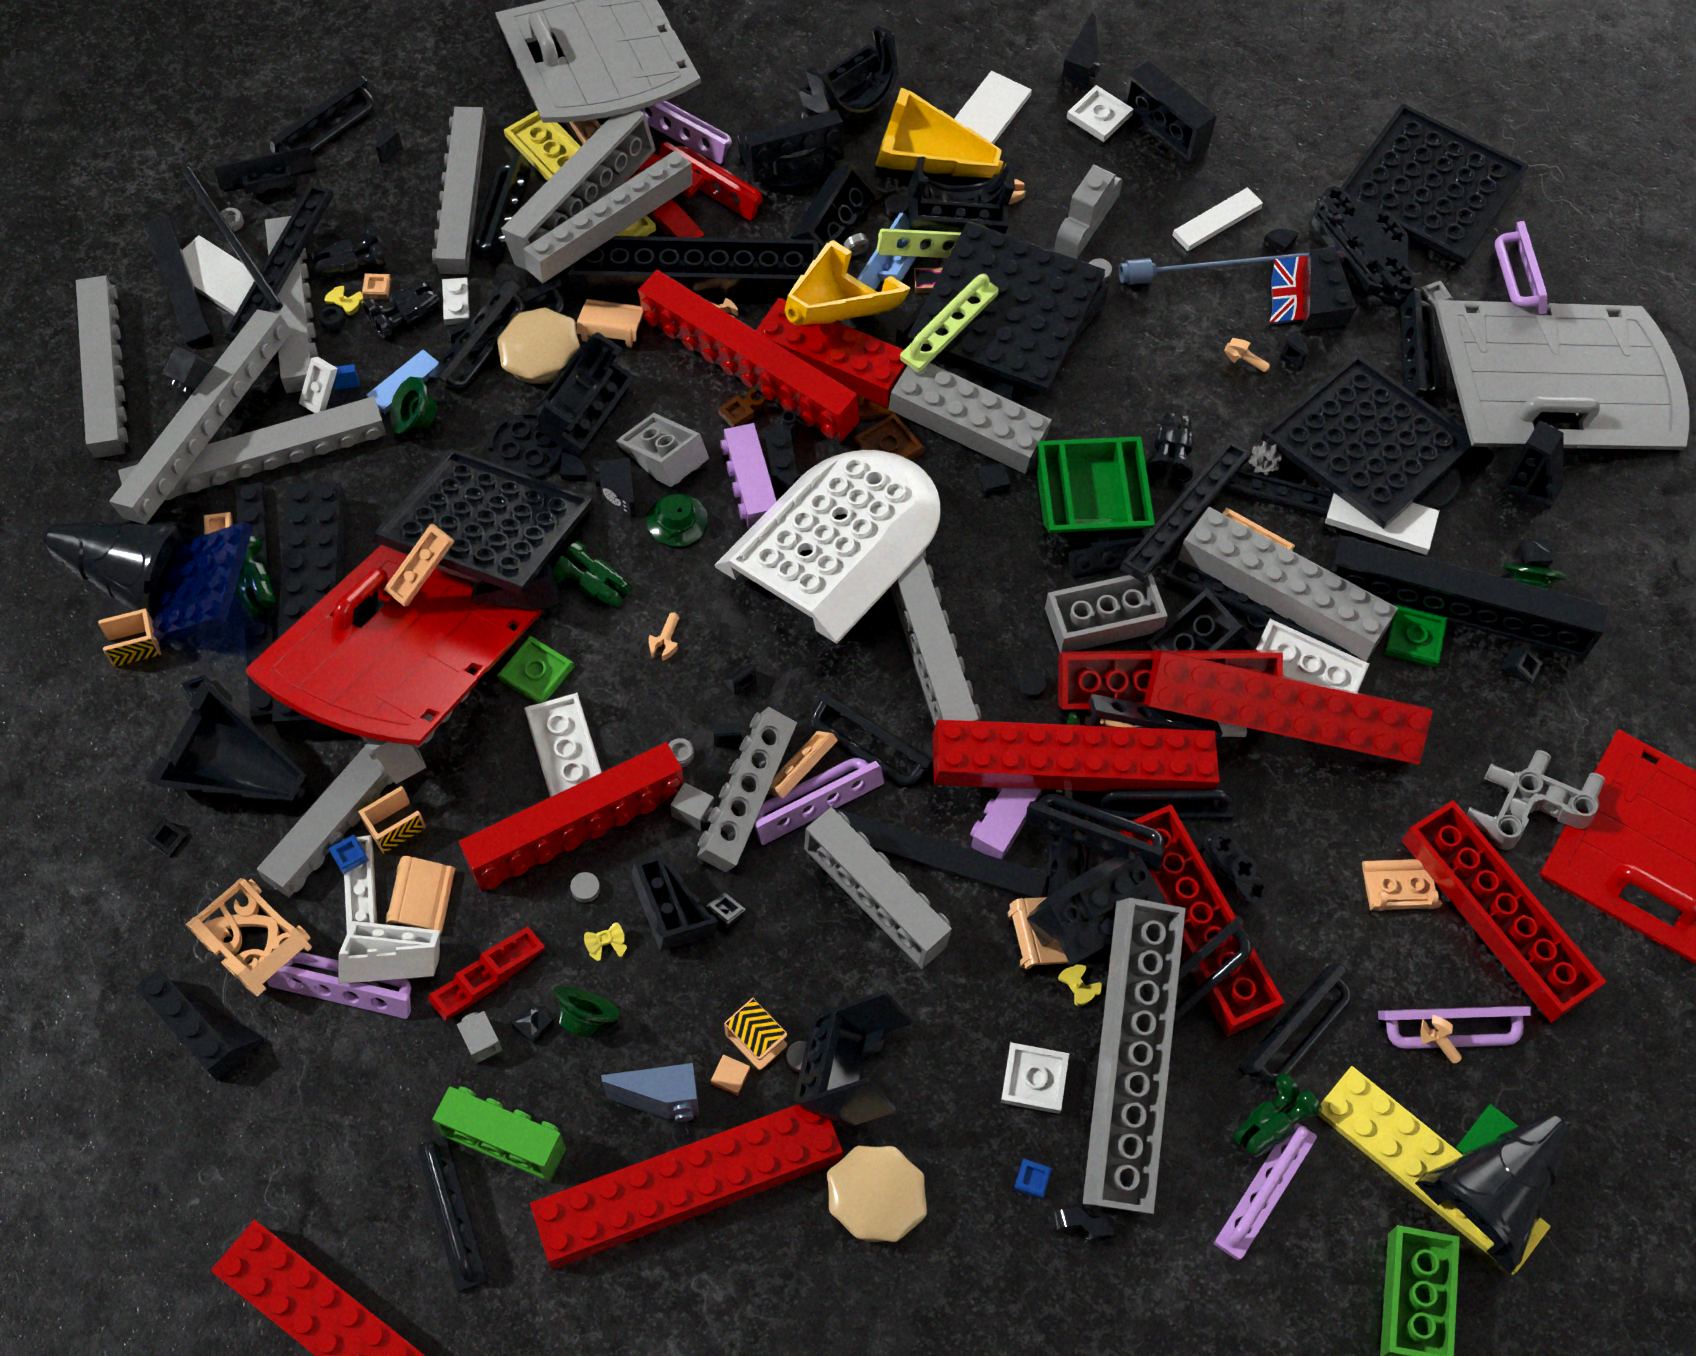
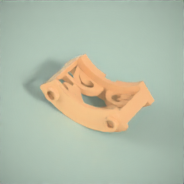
[185,878,312,996]

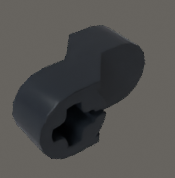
[1054,1207,1116,1243]

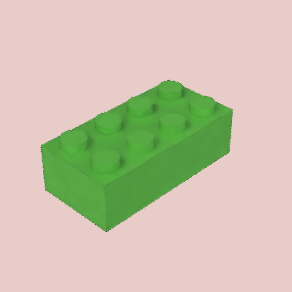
[432,1086,566,1182]
[1380,1225,1460,1356]

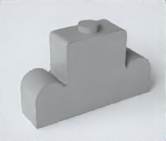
[1054,165,1122,259]

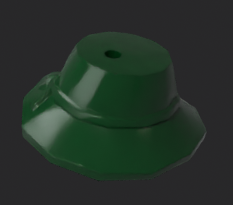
[390,376,437,435]
[646,494,708,547]
[1503,564,1566,590]
[553,986,620,1038]

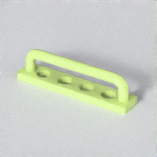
[877,229,961,258]
[900,274,998,372]

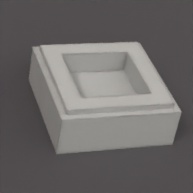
[1419,280,1453,310]

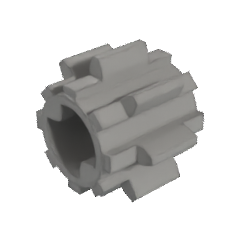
[1249,441,1282,476]

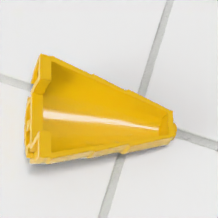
[876,88,1003,178]
[785,240,910,325]

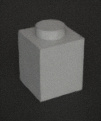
[670,782,715,831]
[457,1011,502,1064]

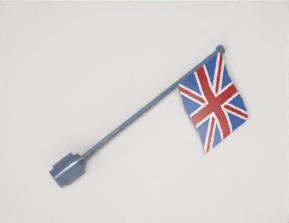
[1119,253,1309,324]

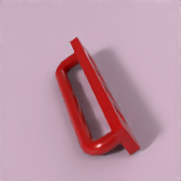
[659,142,763,220]

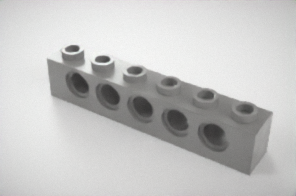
[697,707,797,872]

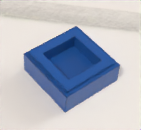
[333,364,360,390]
[329,835,369,874]
[1014,1159,1052,1199]

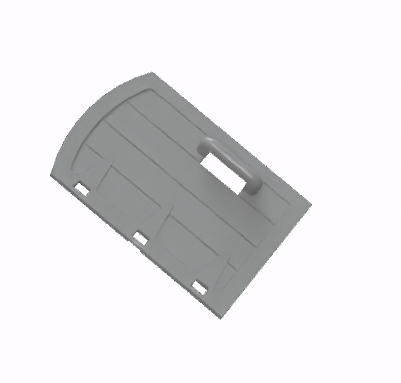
[495,0,701,123]
[1434,300,1689,450]

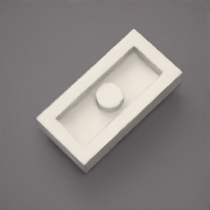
[442,278,470,325]
[299,357,338,413]

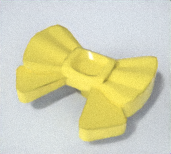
[325,286,363,315]
[584,922,627,961]
[1058,964,1102,1006]

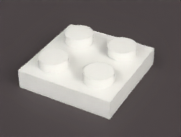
[1067,85,1133,142]
[1001,1043,1069,1114]

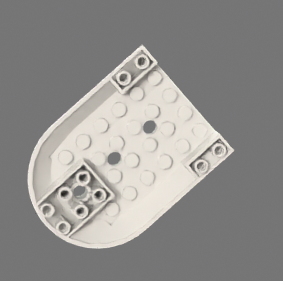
[715,450,941,644]

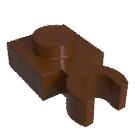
[718,389,765,428]

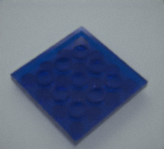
[152,521,253,642]

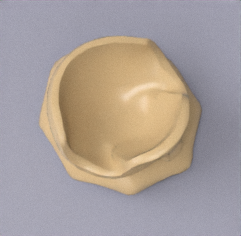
[497,307,580,384]
[827,1146,927,1242]

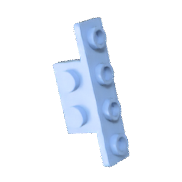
[857,213,923,290]

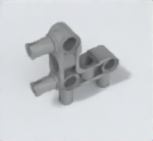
[1466,750,1605,850]

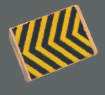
[98,608,161,667]
[358,786,426,854]
[724,998,787,1070]

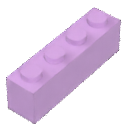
[720,423,777,529]
[970,788,1045,860]

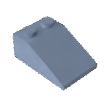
[601,1063,699,1122]

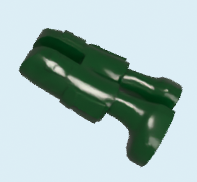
[217,536,276,618]
[553,541,633,608]
[1233,1073,1322,1158]

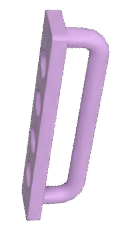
[638,101,732,164]
[1495,221,1547,314]
[754,758,884,845]
[267,952,411,1019]
[1378,1006,1531,1049]
[1214,1123,1317,1261]

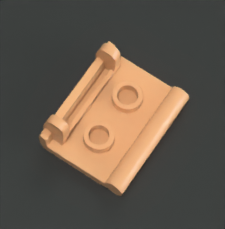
[577,299,644,348]
[386,856,455,934]
[1362,859,1442,911]
[1008,897,1078,969]

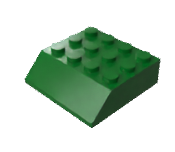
[1035,437,1155,533]

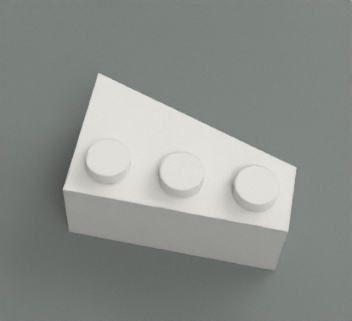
[338,921,440,984]

